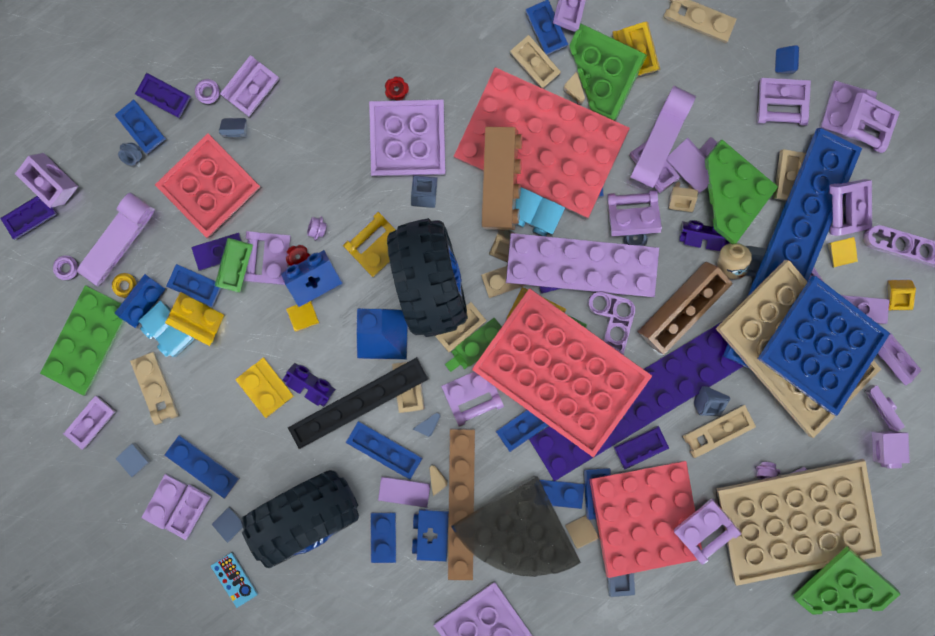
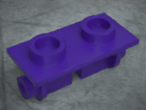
[679,220,730,251]
[283,363,336,407]

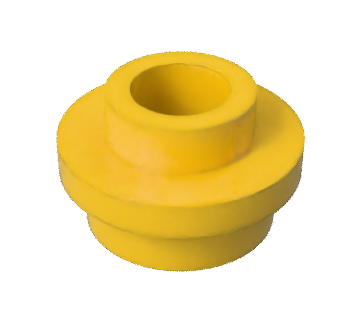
[112,273,137,298]

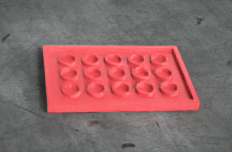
[453,67,630,218]
[472,288,652,458]

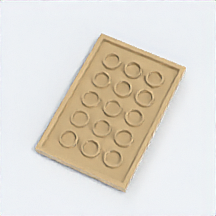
[716,260,881,438]
[717,459,882,586]

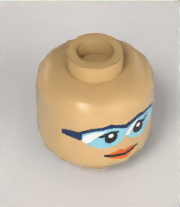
[717,243,752,280]

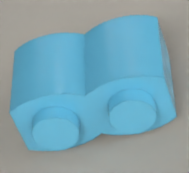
[516,187,565,236]
[139,300,195,357]

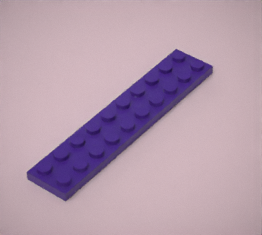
[529,320,744,481]

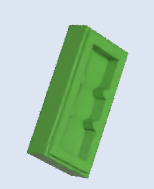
[215,238,253,293]

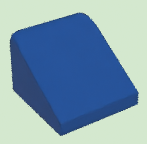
[775,45,799,74]

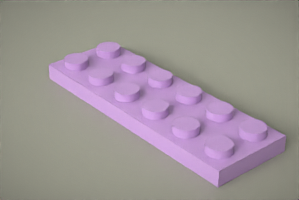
[506,233,659,297]

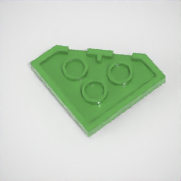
[569,23,647,121]
[705,140,778,245]
[793,546,900,615]

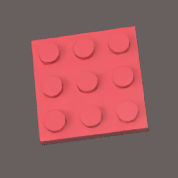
[155,133,260,238]

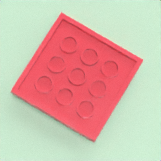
[589,461,702,578]

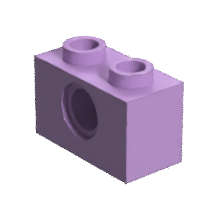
[15,153,78,208]
[872,431,910,469]

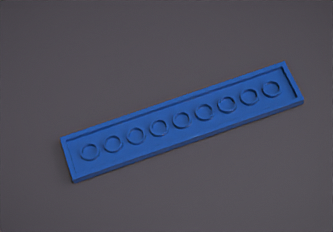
[723,128,862,369]

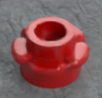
[385,76,409,101]
[286,245,310,266]

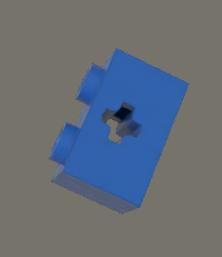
[281,250,342,307]
[412,508,449,562]

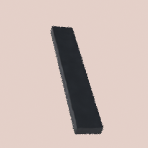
[287,357,429,449]

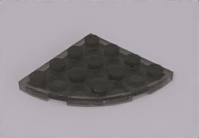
[451,476,581,577]

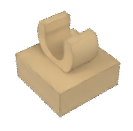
[669,182,698,212]

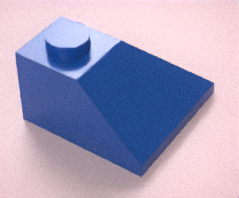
[357,308,408,360]

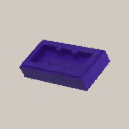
[135,72,191,119]
[0,196,57,240]
[191,232,242,271]
[614,426,669,470]

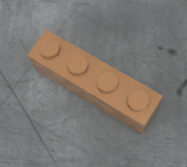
[482,127,522,230]
[638,262,733,355]

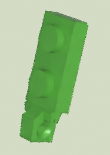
[445,317,502,372]

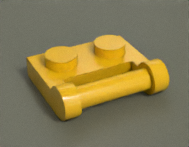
[343,212,396,278]

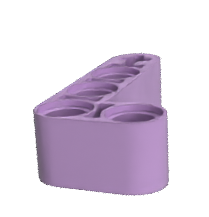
[630,86,696,188]
[77,192,155,287]
[863,225,935,267]
[587,292,635,354]

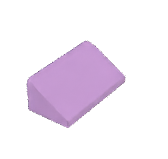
[667,138,710,194]
[378,476,431,508]

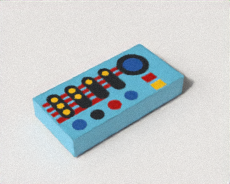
[211,552,258,608]

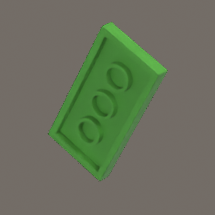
[40,285,124,396]

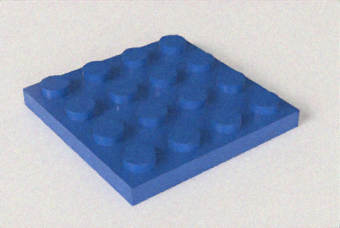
[757,276,891,416]

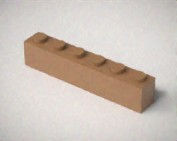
[448,428,475,580]

